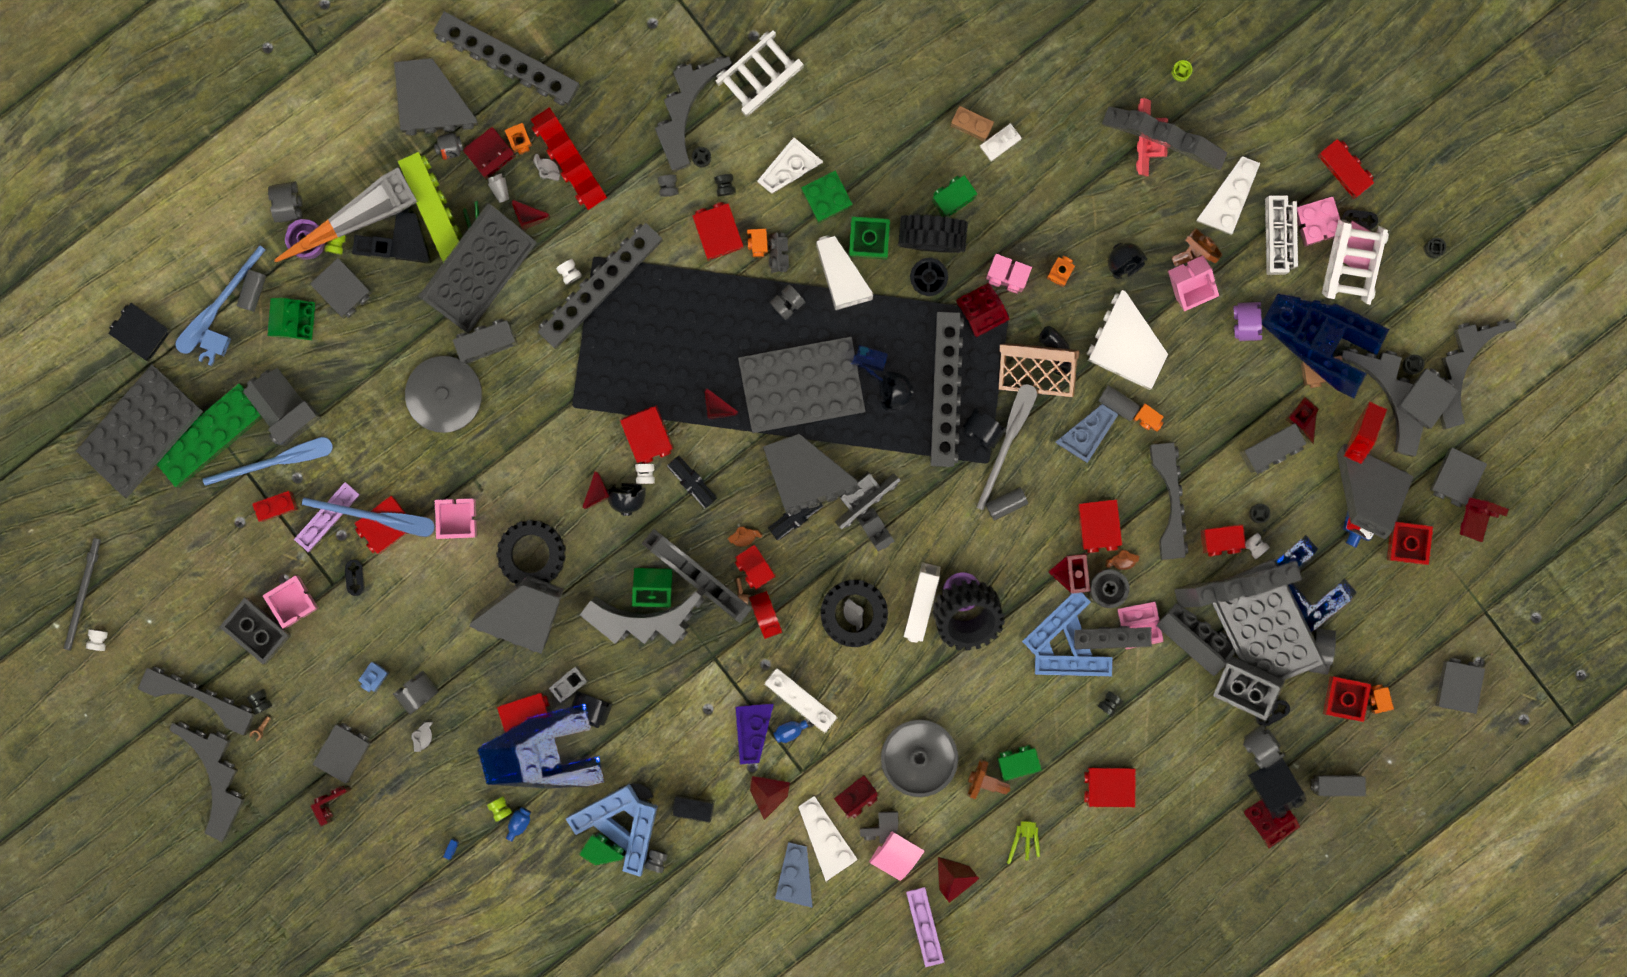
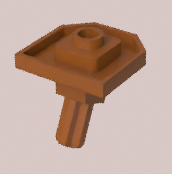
[1172,228,1222,266]
[967,759,1010,799]

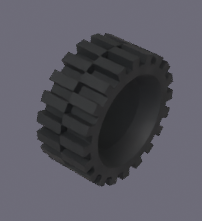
[898,215,968,253]
[496,520,566,584]
[821,580,888,647]
[933,580,1005,651]

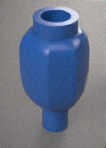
[773,720,808,743]
[506,807,531,842]

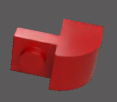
[749,591,783,639]

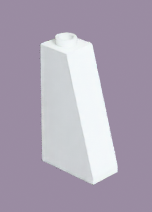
[816,235,873,310]
[904,562,941,642]

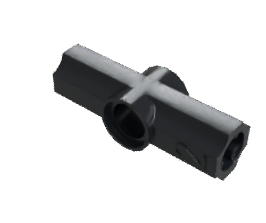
[667,456,717,509]
[768,503,824,541]

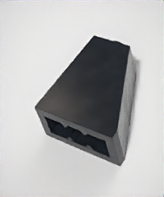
[390,209,431,264]

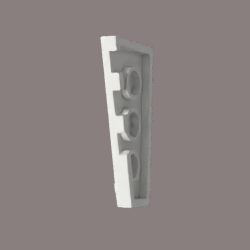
[1196,156,1260,235]
[798,796,858,881]

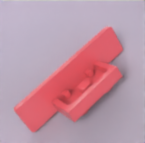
[1136,98,1168,176]

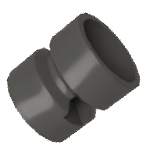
[769,284,806,320]

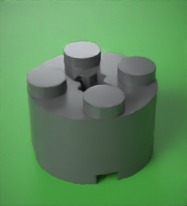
[268,181,303,223]
[1089,569,1130,608]
[393,670,439,715]
[1243,724,1286,769]

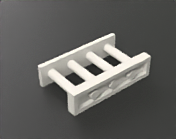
[716,30,804,117]
[1321,219,1389,305]
[765,668,837,733]

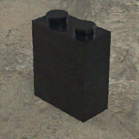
[108,303,171,362]
[1248,758,1307,819]
[672,794,715,823]

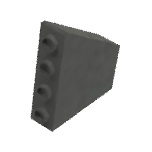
[394,58,479,135]
[763,434,859,515]
[1337,443,1413,540]
[469,576,564,653]

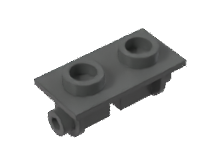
[768,233,789,273]

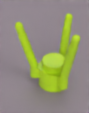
[1007,821,1040,864]

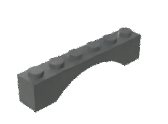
[1149,443,1188,560]
[138,666,255,735]

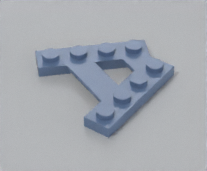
[1022,592,1112,676]
[566,784,657,877]

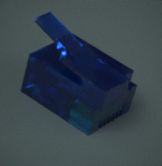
[852,345,888,381]

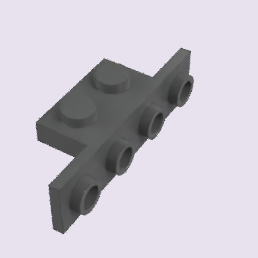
[835,471,901,530]
[1074,626,1152,650]

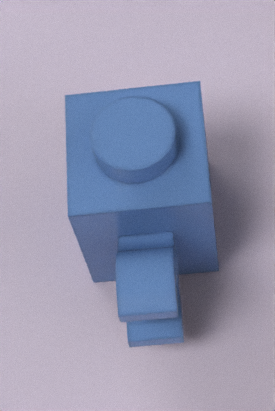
[199,329,231,366]
[358,662,390,692]

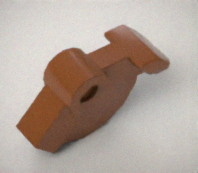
[728,526,763,547]
[1105,550,1140,570]

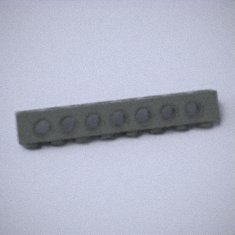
[433,11,580,106]
[538,223,663,349]
[930,312,964,467]

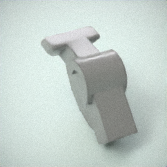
[533,154,560,181]
[843,598,864,632]
[411,720,433,752]

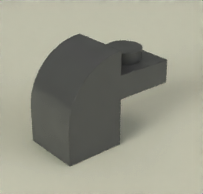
[857,508,895,552]
[1309,628,1336,675]
[860,811,898,844]

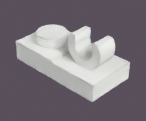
[980,123,1022,161]

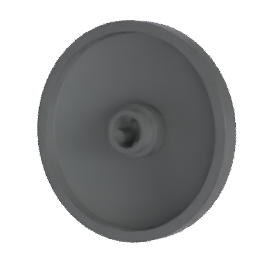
[405,356,482,433]
[881,720,958,797]

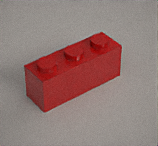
[1317,139,1374,199]

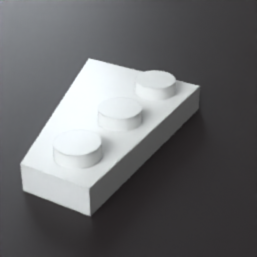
[757,138,823,194]

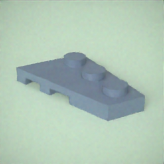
[1055,404,1118,463]
[775,842,812,907]

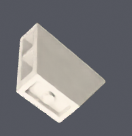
[1087,290,1168,390]

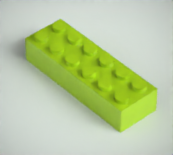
[398,152,463,263]

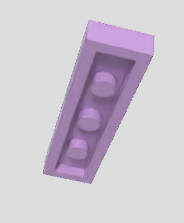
[294,482,360,552]
[906,887,944,967]

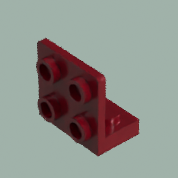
[463,127,516,180]
[956,283,1010,337]
[1460,497,1509,542]
[834,775,879,819]
[311,785,351,827]
[1244,800,1300,849]

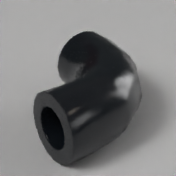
[1039,326,1072,376]

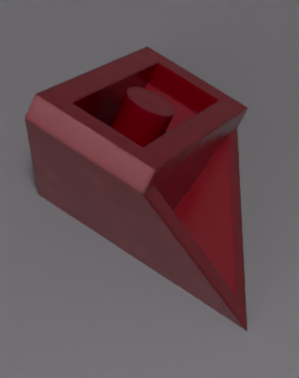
[512,200,550,230]
[705,389,738,419]
[1285,397,1319,444]
[582,472,610,509]
[1048,553,1090,594]
[750,776,790,820]
[938,857,979,903]

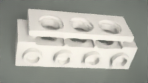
[1265,196,1298,275]

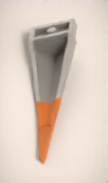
[274,168,417,262]

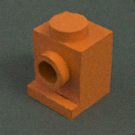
[505,123,532,155]
[747,229,768,257]
[1047,256,1075,287]
[1133,404,1164,432]
[1369,684,1394,714]

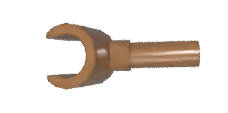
[736,578,749,604]
[249,716,271,742]

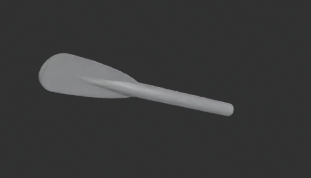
[977,384,1037,510]

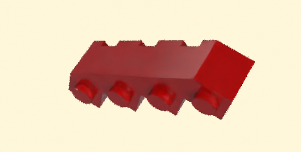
[530,107,607,210]

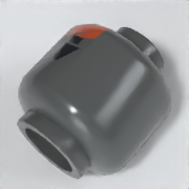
[434,133,463,160]

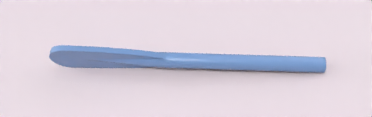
[176,245,266,354]
[203,437,333,486]
[302,498,435,537]

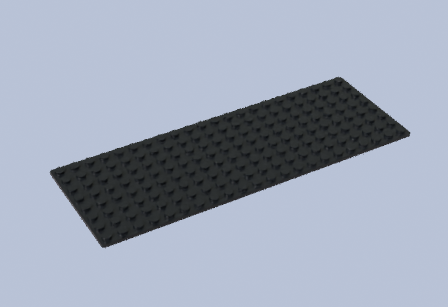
[572,257,1009,464]

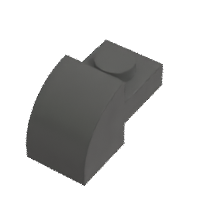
[549,666,589,703]

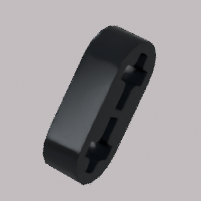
[1341,210,1378,230]
[345,560,365,596]
[1255,700,1290,727]

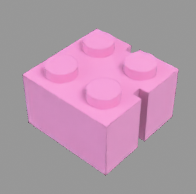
[1297,197,1340,246]
[986,254,1032,294]
[1168,256,1219,311]
[435,499,477,539]
[263,576,319,629]

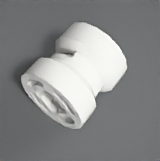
[556,259,582,285]
[635,464,655,484]
[1245,532,1270,559]
[86,629,108,651]

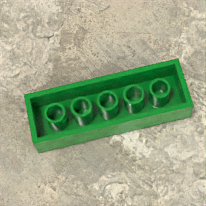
[156,383,263,488]

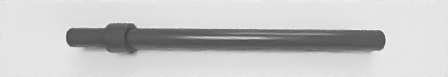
[63,538,101,651]

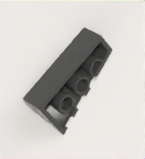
[1156,603,1236,676]

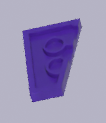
[736,704,774,764]

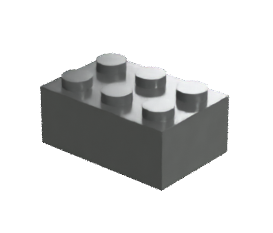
[453,319,518,364]
[1240,424,1306,474]
[220,598,292,665]
[1213,656,1285,721]

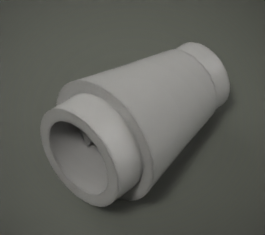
[488,173,510,203]

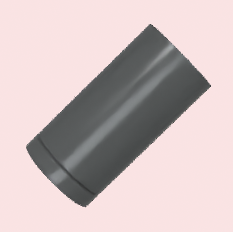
[237,270,266,312]
[1098,385,1140,422]
[986,487,1028,521]

